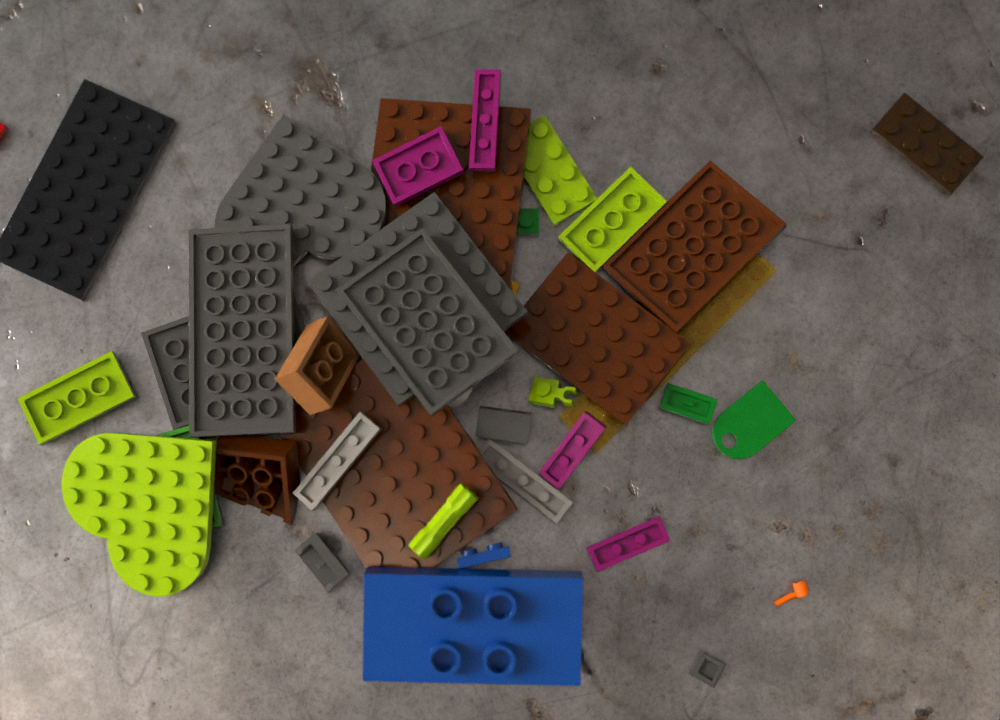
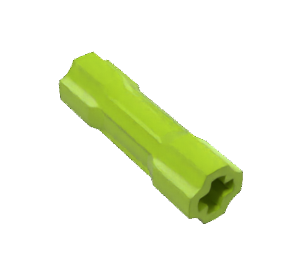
[408,483,479,560]

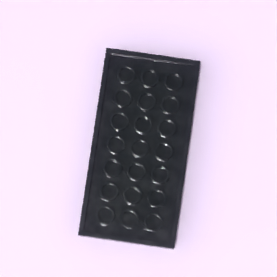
[0,79,176,301]

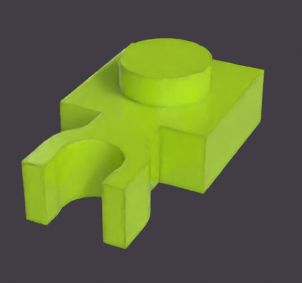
[528,376,578,408]

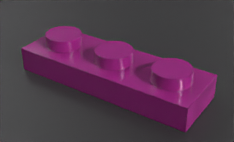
[538,411,607,490]
[586,516,670,572]

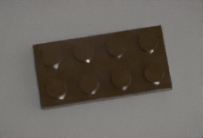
[870,92,984,196]

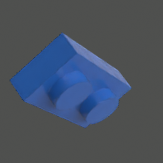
[457,542,511,569]

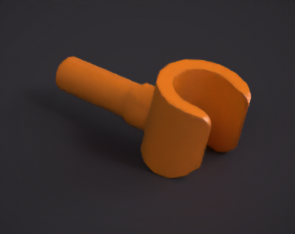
[774,580,809,607]

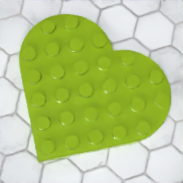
[61,432,216,597]

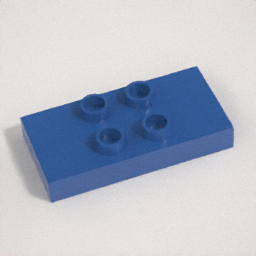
[363,567,583,686]

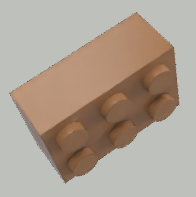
[275,316,360,415]

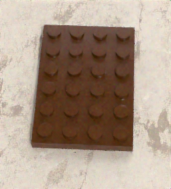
[602,161,786,334]
[504,253,691,426]

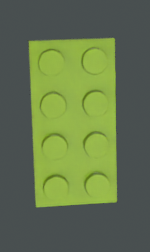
[524,115,597,227]
[558,166,667,273]
[17,351,136,445]

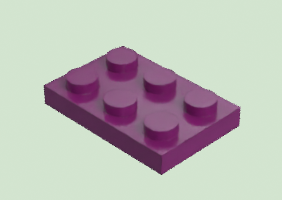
[372,126,464,207]

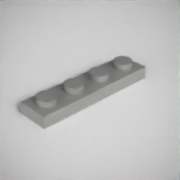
[293,412,382,511]
[480,439,573,524]

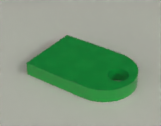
[712,380,796,460]

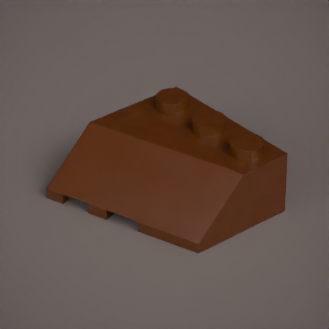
[214,435,300,525]

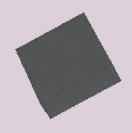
[689,651,726,688]

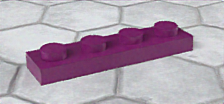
[469,69,502,172]

